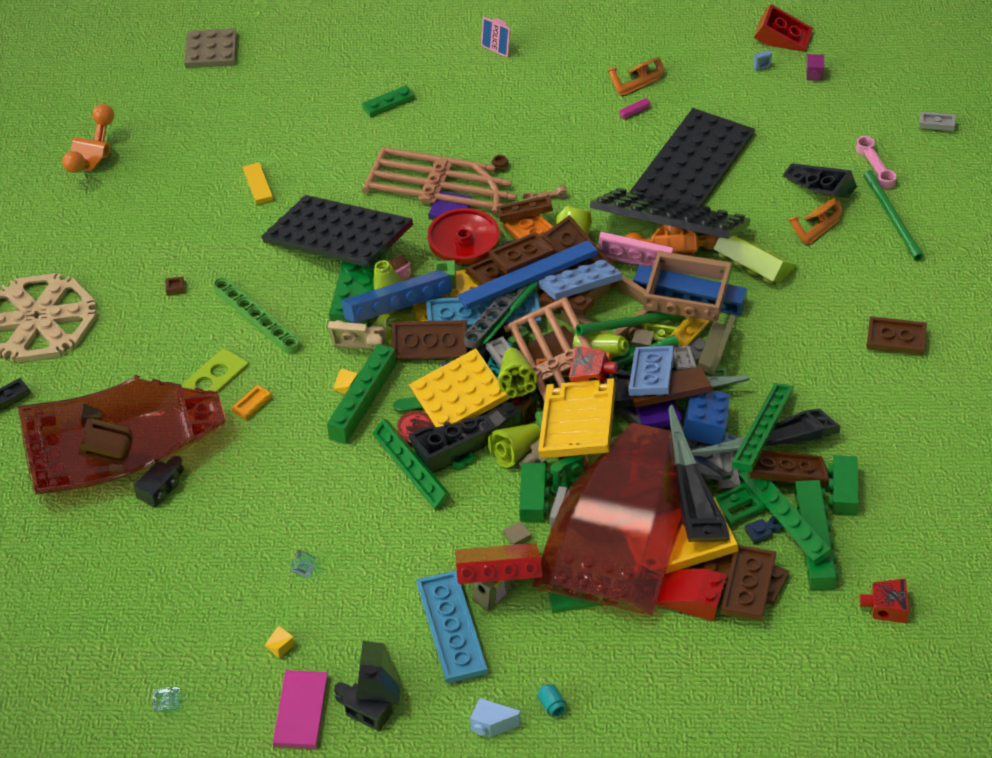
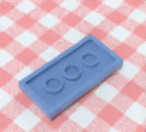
[539,260,622,300]
[629,346,674,396]

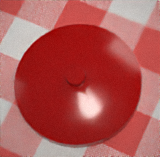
[427,208,500,264]

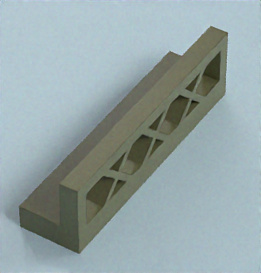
[696,314,736,375]

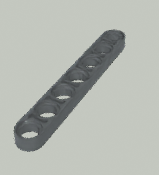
[464,283,530,348]

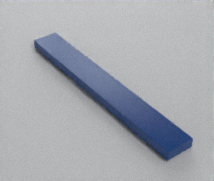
[458,241,598,309]

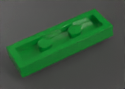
[362,85,415,118]

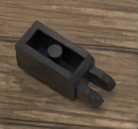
[134,455,184,508]
[334,682,393,732]

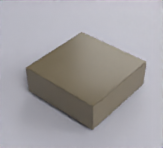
[632,329,654,347]
[503,521,531,545]

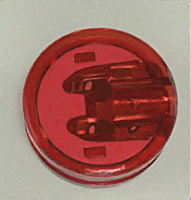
[397,411,434,448]

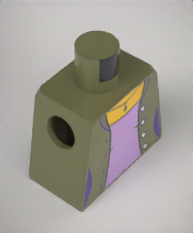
[472,580,514,612]

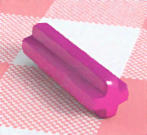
[619,98,650,119]

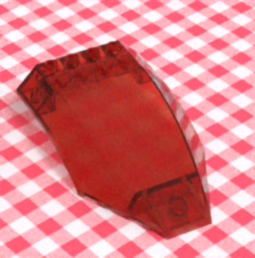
[18,375,226,495]
[532,423,682,616]

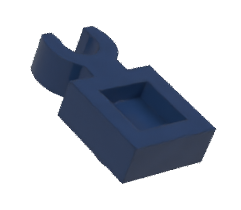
[745,517,783,545]

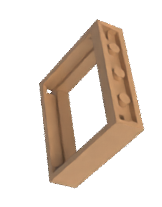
[644,251,731,322]
[561,275,656,340]

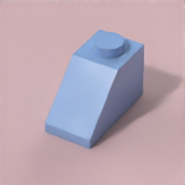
[470,698,521,737]

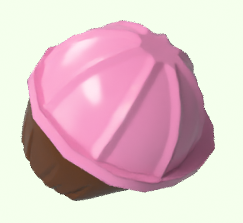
[389,255,411,281]

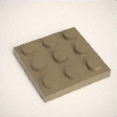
[184,29,237,68]

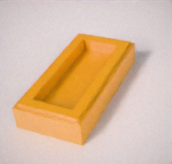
[232,385,272,421]

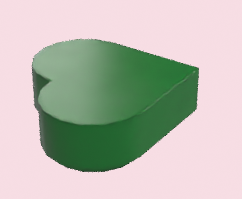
[451,452,475,471]

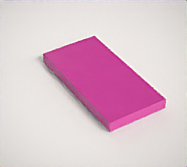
[273,670,328,749]

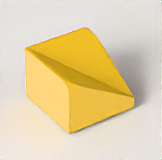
[333,369,358,394]
[265,626,295,659]

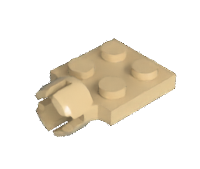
[328,320,386,349]

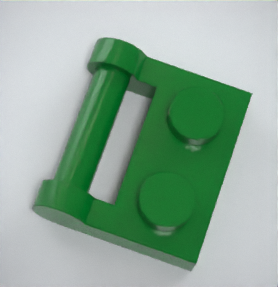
[551,455,585,497]
[713,482,765,528]

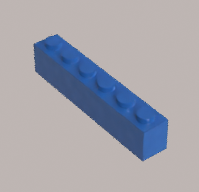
[633,265,747,316]
[341,270,452,323]

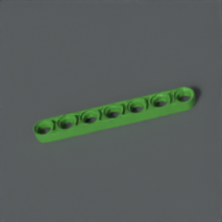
[214,277,299,354]

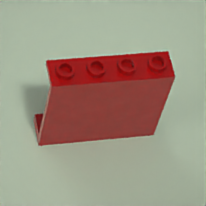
[455,543,542,584]

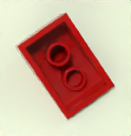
[754,4,813,52]
[653,569,727,621]

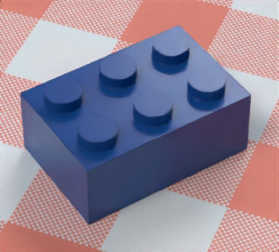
[683,390,730,445]

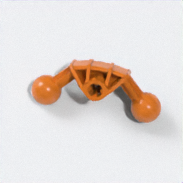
[62,104,115,173]
[625,225,719,256]

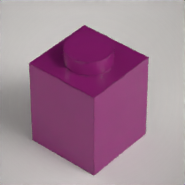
[806,54,825,81]

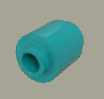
[537,684,567,717]

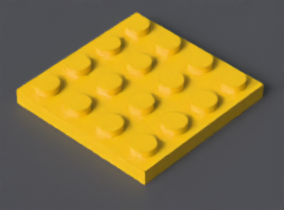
[409,349,509,427]

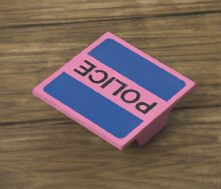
[481,16,511,57]

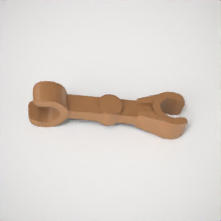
[523,186,567,200]

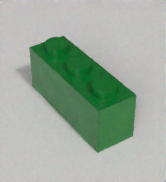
[828,455,858,516]
[519,463,550,522]

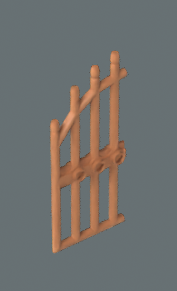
[362,147,517,215]
[503,297,607,402]

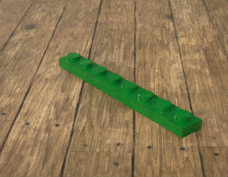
[732,383,794,472]
[738,469,833,565]

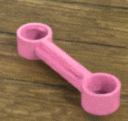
[856,136,896,190]

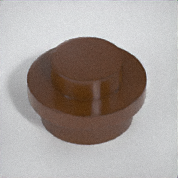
[491,155,509,171]

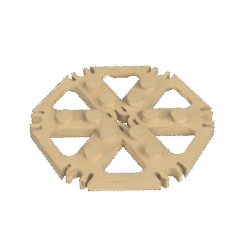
[0,273,97,363]

